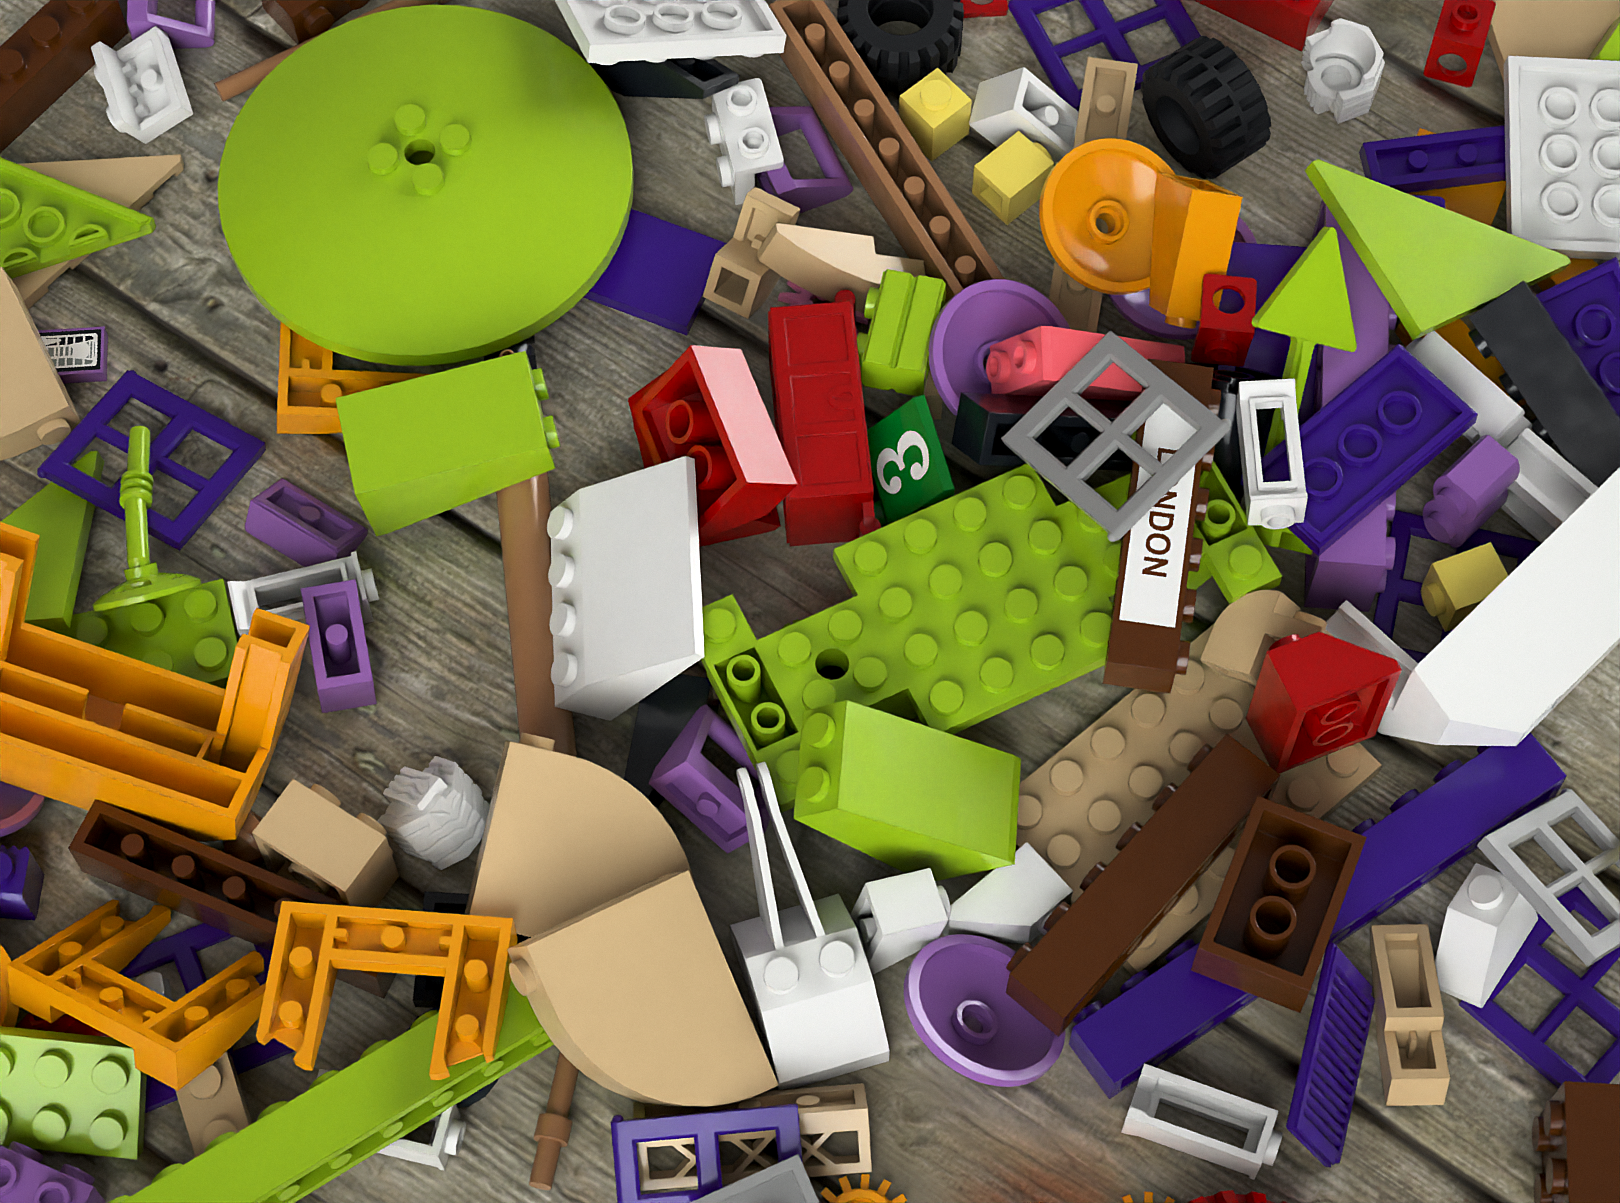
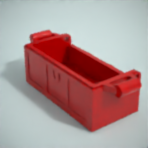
[768,290,881,546]

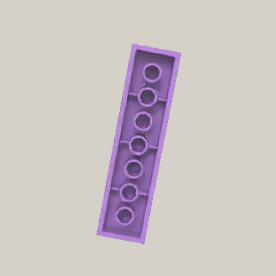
[1304,185,1397,612]

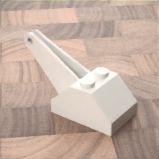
[730,762,890,1090]

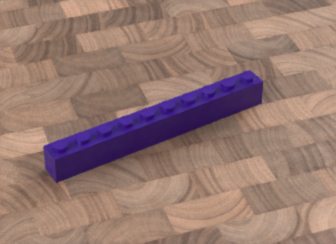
[1069,732,1567,1099]

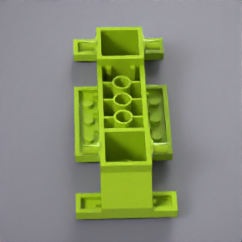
[700,431,1282,813]

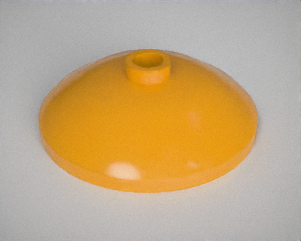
[1039,138,1176,295]

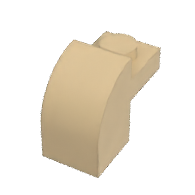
[702,187,800,319]
[1200,590,1334,686]

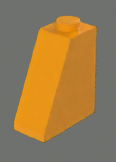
[1149,172,1243,329]

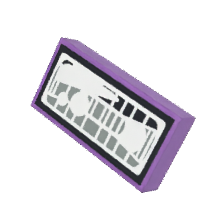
[38,327,108,384]

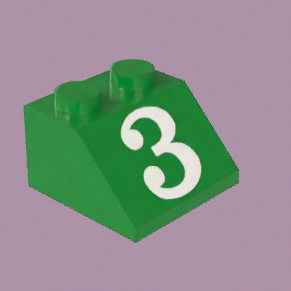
[867,394,955,528]

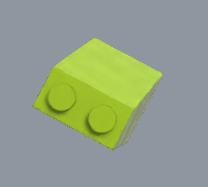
[335,351,561,537]
[793,700,1021,881]

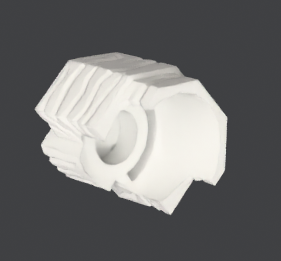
[1301,18,1385,124]
[377,756,490,870]

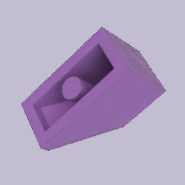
[300,579,377,713]

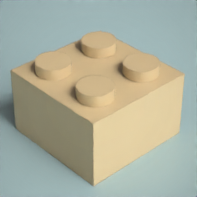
[252,779,399,908]

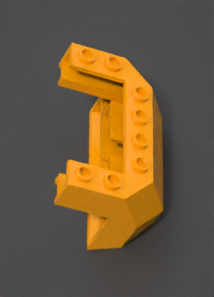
[0,522,310,841]

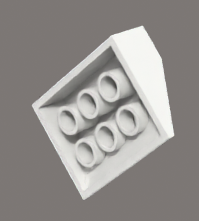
[547,456,705,721]

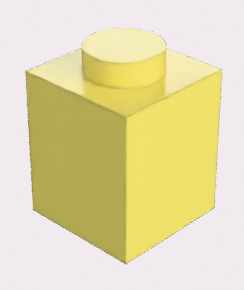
[899,68,972,162]
[972,131,1054,225]
[1421,542,1508,632]

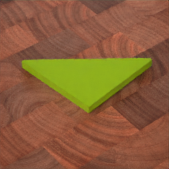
[0,157,156,279]
[1304,159,1571,340]
[0,450,104,630]

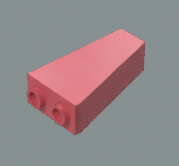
[986,326,1185,401]

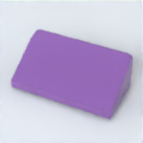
[245,478,368,567]

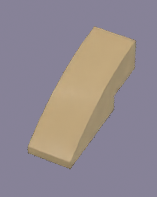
[757,223,926,313]
[1370,924,1450,1106]

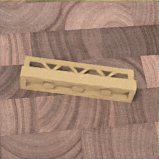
[633,1083,872,1191]

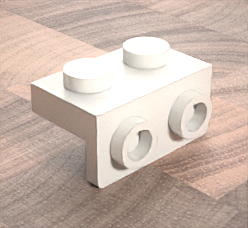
[91,26,193,144]
[704,78,784,205]

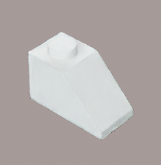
[969,67,1079,162]
[942,842,1073,944]
[1435,863,1538,1008]
[850,868,951,975]

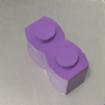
[1423,435,1520,548]

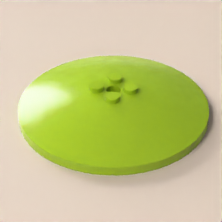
[218,5,634,366]

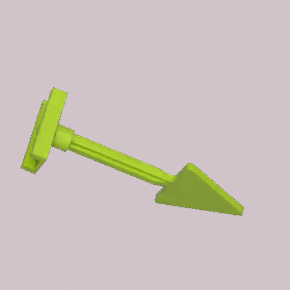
[1244,227,1357,555]

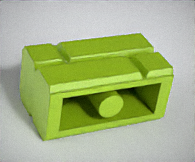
[857,269,946,396]

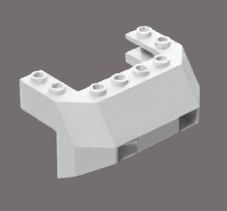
[1326,427,1620,746]

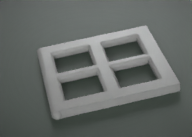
[1001,330,1231,542]
[1476,788,1620,967]

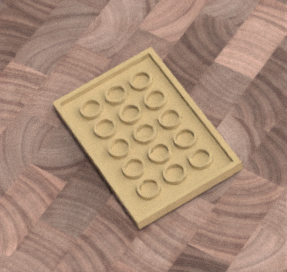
[1016,623,1382,976]

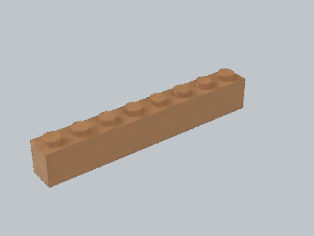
[769,0,1005,304]

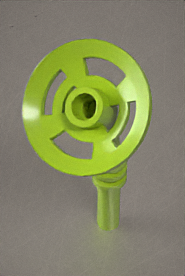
[92,426,202,611]

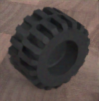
[837,0,964,98]
[1141,36,1271,179]

